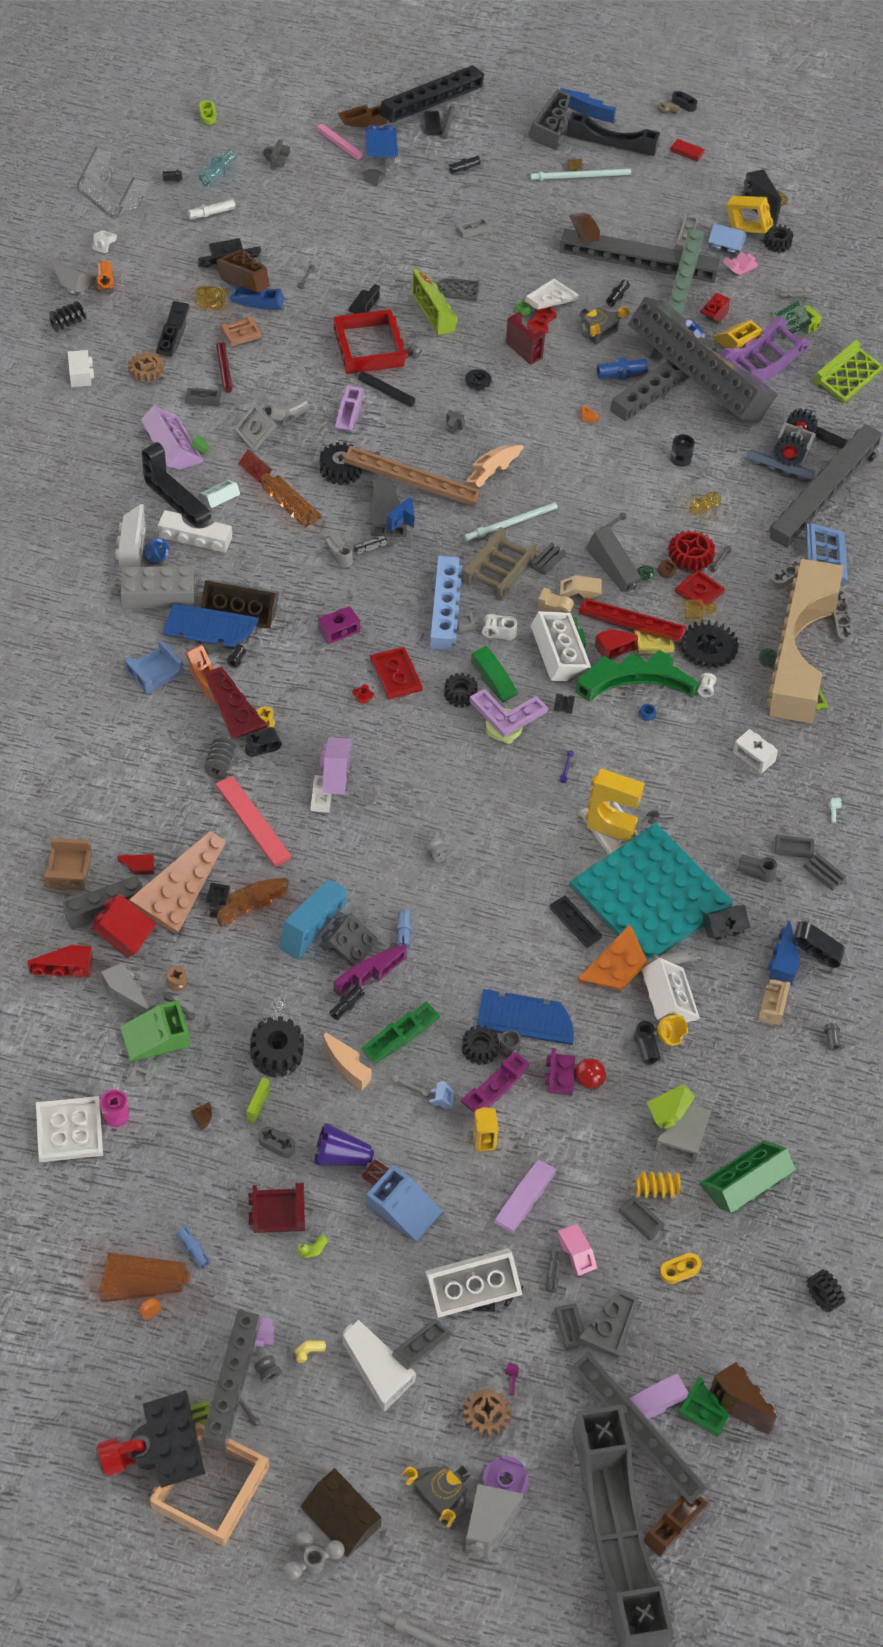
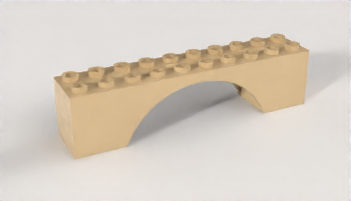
[767,559,844,724]

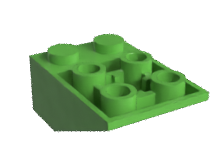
[120,1000,190,1062]

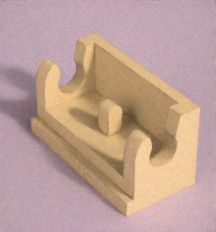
[758,980,790,1026]

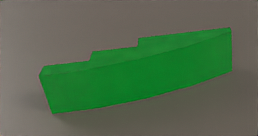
[361,1001,440,1064]

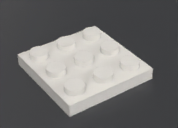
[36,1096,103,1162]

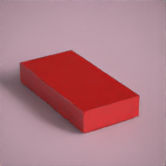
[670,139,705,162]

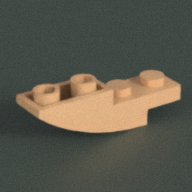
[465,445,524,488]

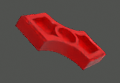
[527,306,557,334]

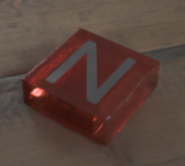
[362,1159,389,1185]

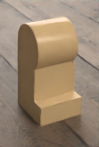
[538,587,574,613]

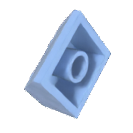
[708,223,747,253]

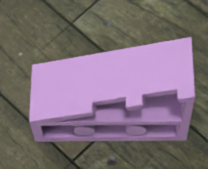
[320,737,351,795]

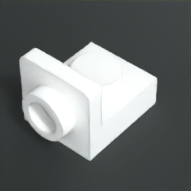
[92,230,117,254]

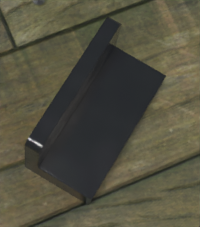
[348,284,380,314]

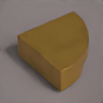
[567,158,583,172]

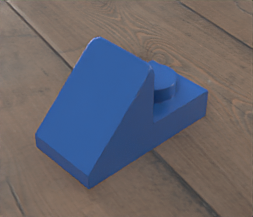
[386,497,415,531]

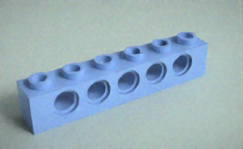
[430,556,462,651]

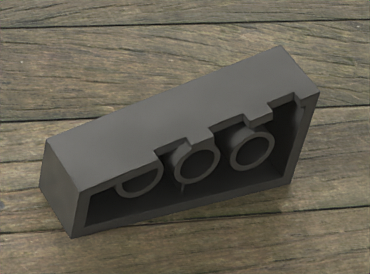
[529,89,571,150]

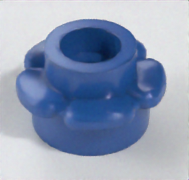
[638,704,656,721]

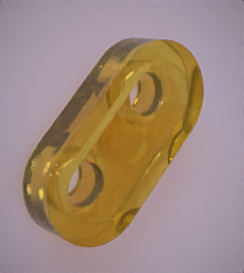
[689,491,722,515]

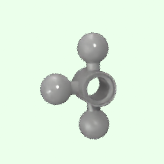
[284,1530,345,1581]

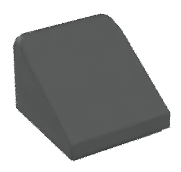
[364,169,386,186]

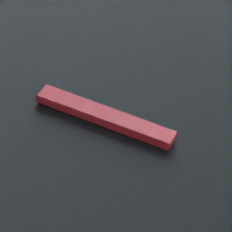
[216,775,291,868]

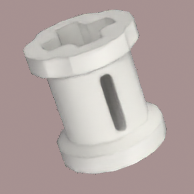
[697,673,716,697]

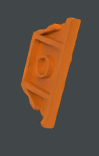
[578,925,647,991]

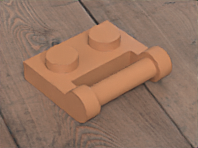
[220,316,262,346]

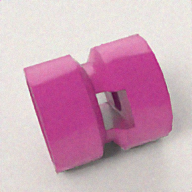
[100,1089,129,1127]

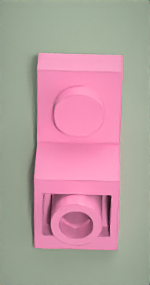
[722,251,759,275]
[557,1224,597,1276]

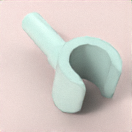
[829,798,842,824]

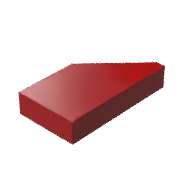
[117,854,154,875]

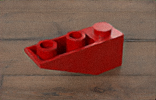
[28,945,93,978]

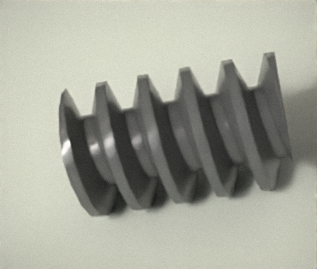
[204,736,236,779]

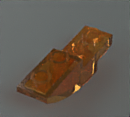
[217,878,289,927]

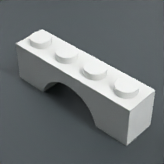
[158,510,232,553]

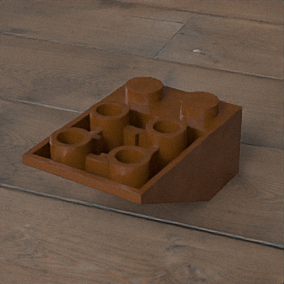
[709,1362,777,1435]

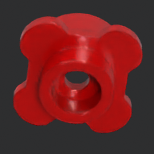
[352,684,374,703]

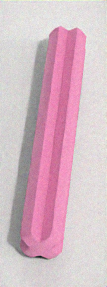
[317,123,363,160]

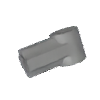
[325,533,353,568]

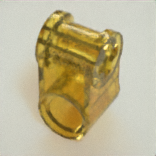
[196,286,228,309]

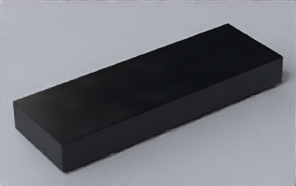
[549,895,602,948]

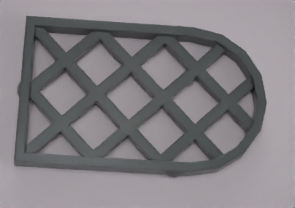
[437,278,479,301]

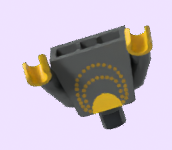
[579,306,630,345]
[401,1465,470,1528]

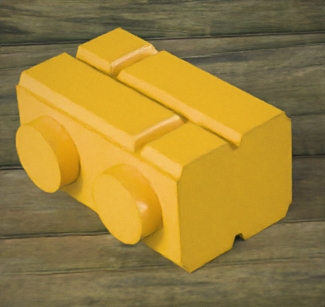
[473,1107,499,1152]

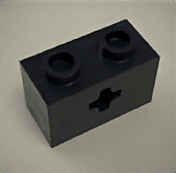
[702,905,751,940]

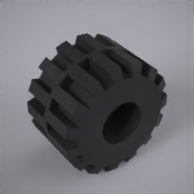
[250,1016,304,1077]

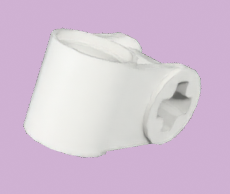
[482,614,517,640]

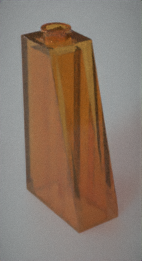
[99,1252,190,1302]

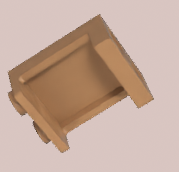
[44,838,92,890]

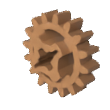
[128,351,165,382]
[462,1387,512,1438]

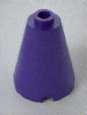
[314,1123,374,1166]

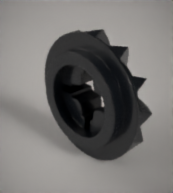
[465,369,492,391]

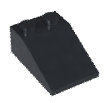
[742,169,782,224]

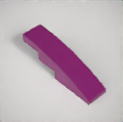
[334,945,407,996]

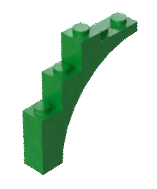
[575,649,699,702]

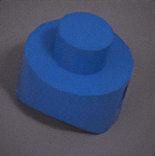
[143,538,170,564]

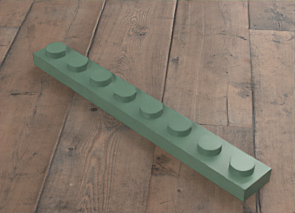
[669,229,704,316]

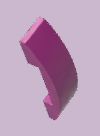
[460,1052,530,1113]

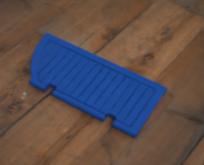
[163,603,259,647]
[476,989,574,1045]

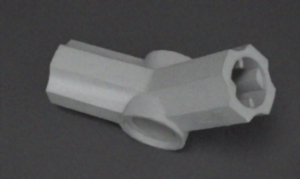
[263,397,310,426]

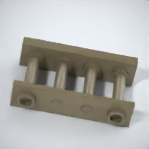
[463,527,537,601]

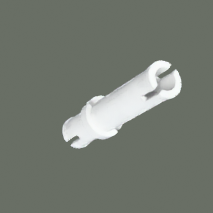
[188,199,235,220]

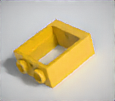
[726,196,773,233]

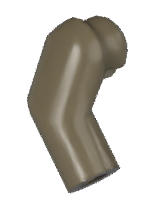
[657,102,680,113]

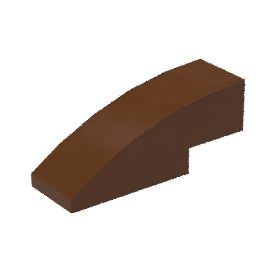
[338,105,387,127]
[570,212,600,243]
[644,1495,708,1558]

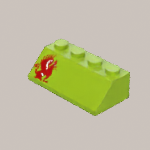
[412,269,458,336]

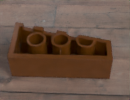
[217,249,270,293]

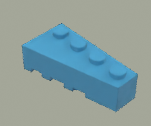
[279,879,348,960]

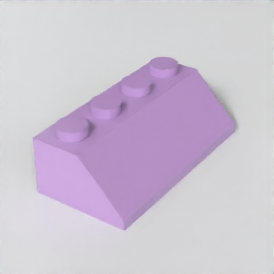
[141,405,204,470]

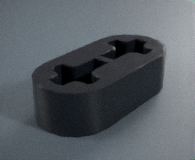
[671,91,698,112]

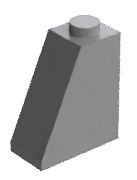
[655,1105,711,1163]

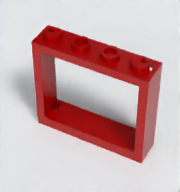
[333,309,407,374]

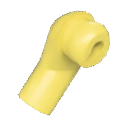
[294,1340,326,1363]

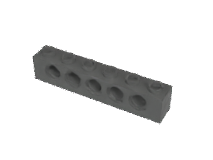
[202,1310,260,1452]

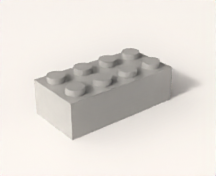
[121,566,195,608]

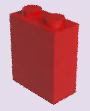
[91,894,156,959]

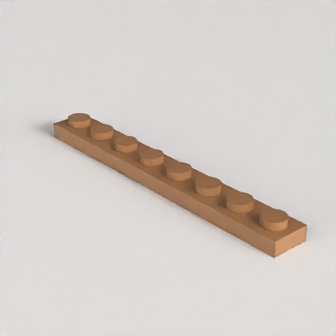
[344,446,481,507]

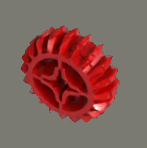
[668,529,716,572]

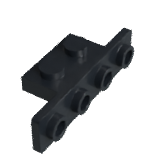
[197,238,261,268]

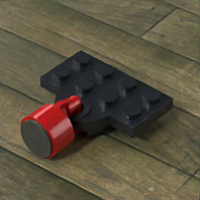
[96,1390,206,1488]

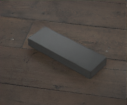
[391,1319,451,1370]

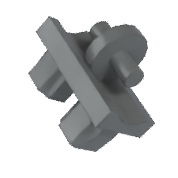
[263,139,290,170]

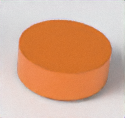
[139,1298,162,1320]

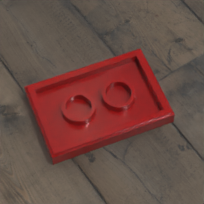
[370,647,423,700]

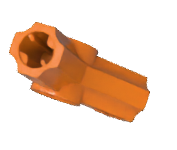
[97,260,114,290]

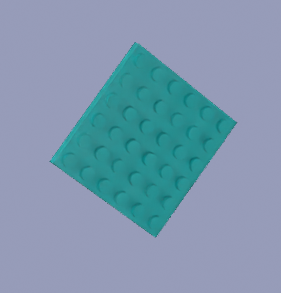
[569,823,734,959]

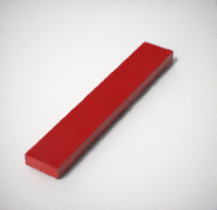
[579,598,686,642]

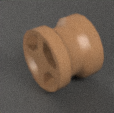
[166,966,187,991]

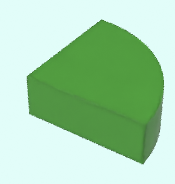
[191,434,209,454]

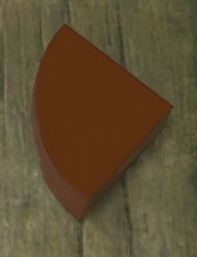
[191,1102,212,1130]

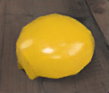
[657,1014,688,1046]

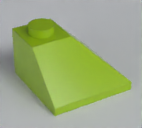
[647,1084,695,1129]

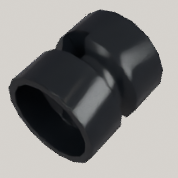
[670,434,695,467]

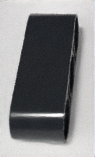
[793,921,845,968]

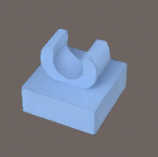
[429,1081,454,1110]

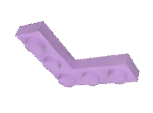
[469,689,548,737]

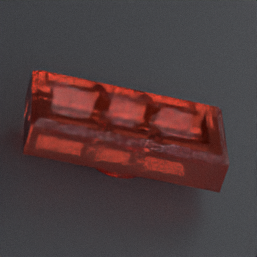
[239,449,272,484]

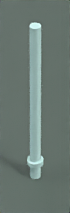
[530,169,631,181]

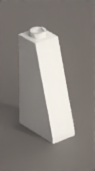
[343,1320,416,1412]

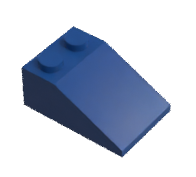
[365,125,398,157]

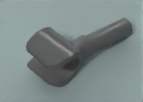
[646,809,673,824]

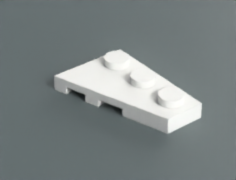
[525,279,579,310]

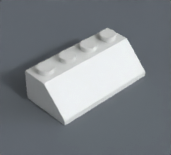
[531,611,591,681]
[425,1248,523,1318]

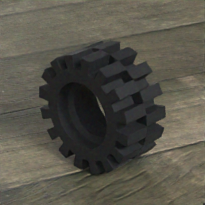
[763,224,794,253]
[444,672,478,708]
[462,1025,499,1065]
[806,1269,845,1312]

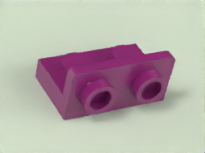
[544,1048,575,1095]

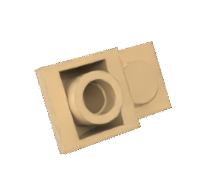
[560,575,602,599]

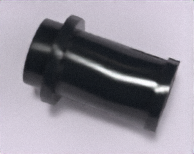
[163,169,183,182]
[227,645,247,668]

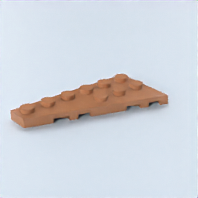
[128,831,226,934]

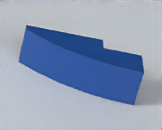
[230,287,285,310]

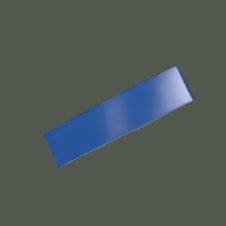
[560,88,616,124]

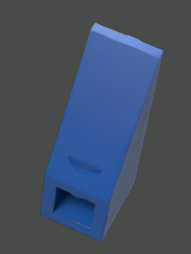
[767,922,800,986]

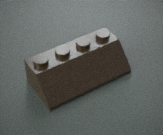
[201,579,279,629]

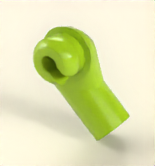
[297,1235,328,1258]

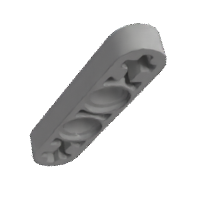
[832,587,854,645]

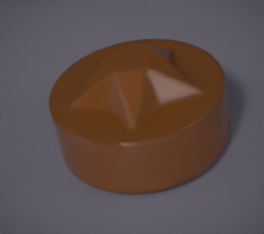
[658,559,676,578]

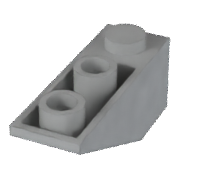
[101,962,152,1015]

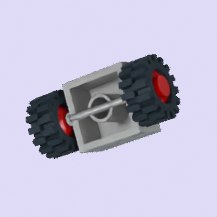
[771,408,818,466]

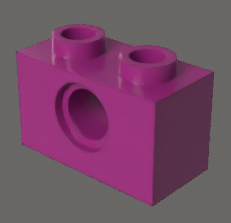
[318,606,360,645]

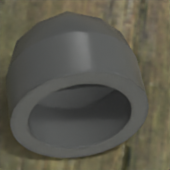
[408,344,422,358]

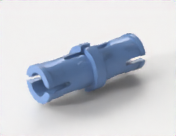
[396,910,412,949]
[176,1227,211,1269]

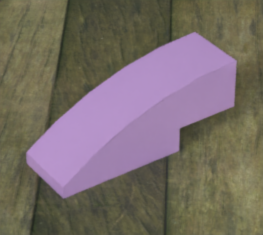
[335,385,364,432]
[630,1373,688,1419]

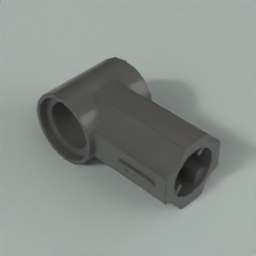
[737,854,777,882]

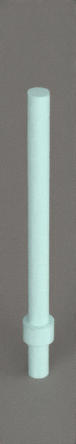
[463,502,558,541]

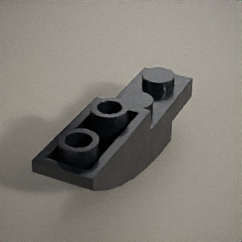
[156,301,190,356]

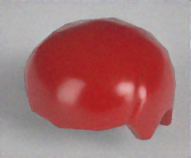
[574,1058,606,1089]

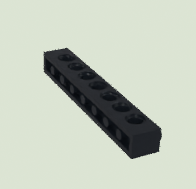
[380,65,484,123]

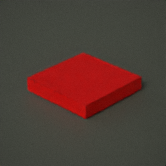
[675,569,725,611]

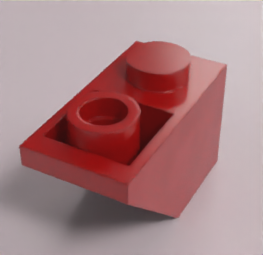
[700,292,730,322]

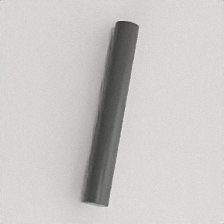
[441,105,455,139]

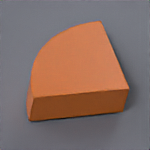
[581,406,599,422]

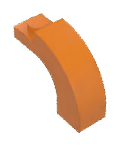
[184,644,216,704]

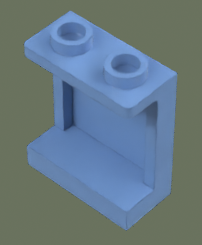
[125,640,184,694]

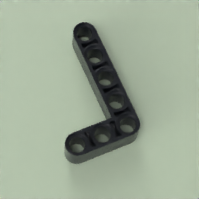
[142,442,211,527]

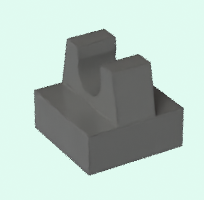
[446,410,465,434]

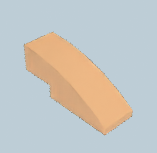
[324,1033,372,1091]

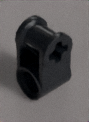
[245,727,282,757]

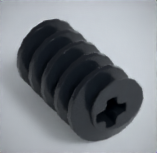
[49,301,87,332]

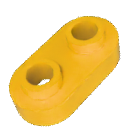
[660,1253,701,1284]

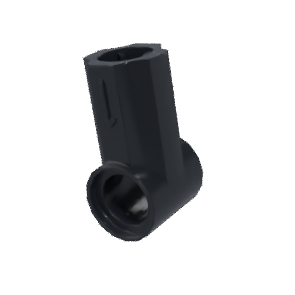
[634,1021,661,1065]

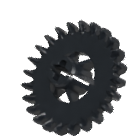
[679,619,739,669]

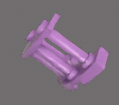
[720,316,811,382]

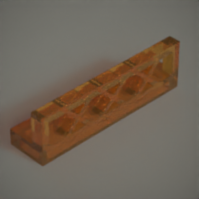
[262,473,321,528]

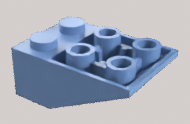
[366,1165,443,1243]

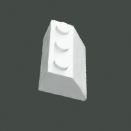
[115,504,146,567]
[642,958,700,1022]

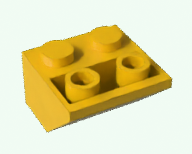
[714,320,762,349]

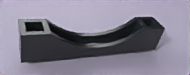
[567,112,660,156]

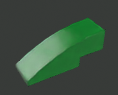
[471,645,518,702]

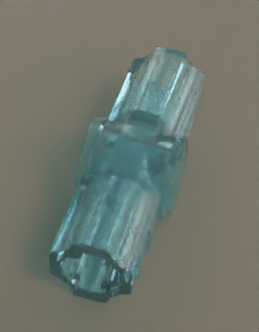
[199,148,237,186]

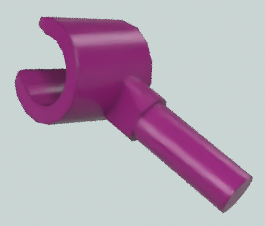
[505,1362,519,1396]

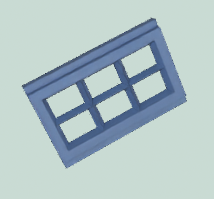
[805,523,848,583]

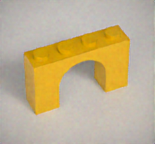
[585,768,645,842]

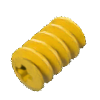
[636,1171,680,1199]

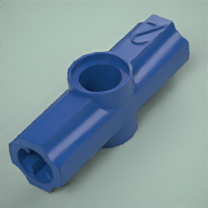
[596,358,648,380]

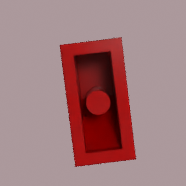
[594,629,638,659]

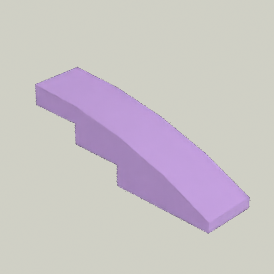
[494,1159,557,1233]

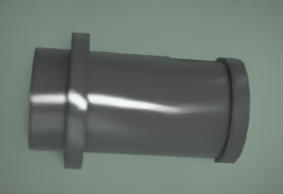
[824,1023,841,1050]

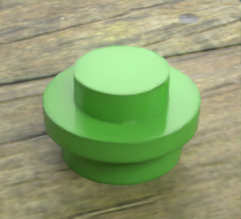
[515,301,531,316]

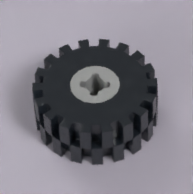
[319,442,362,485]

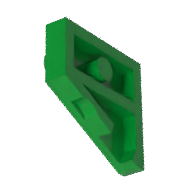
[678,1376,729,1437]

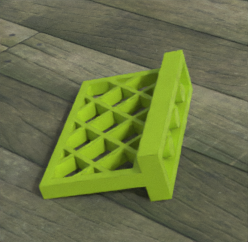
[812,340,883,403]

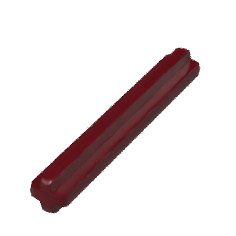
[216,341,232,393]

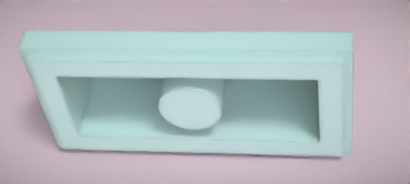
[200,480,240,508]

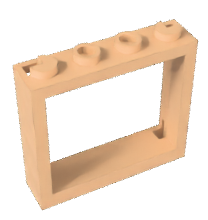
[149,1422,269,1547]

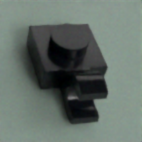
[206,882,230,918]

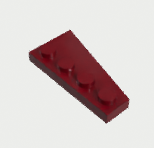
[204,666,267,740]

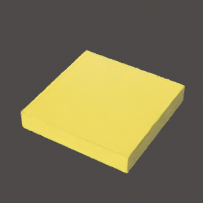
[633,629,674,654]

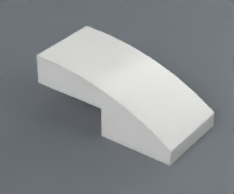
[311,775,332,813]

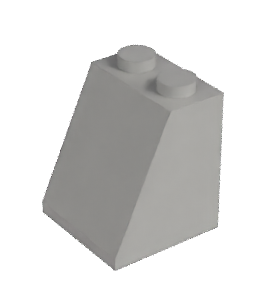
[464,1484,523,1559]

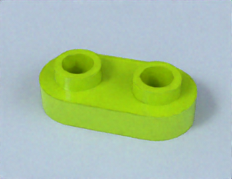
[199,100,217,125]

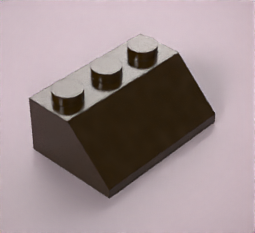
[301,1468,382,1558]

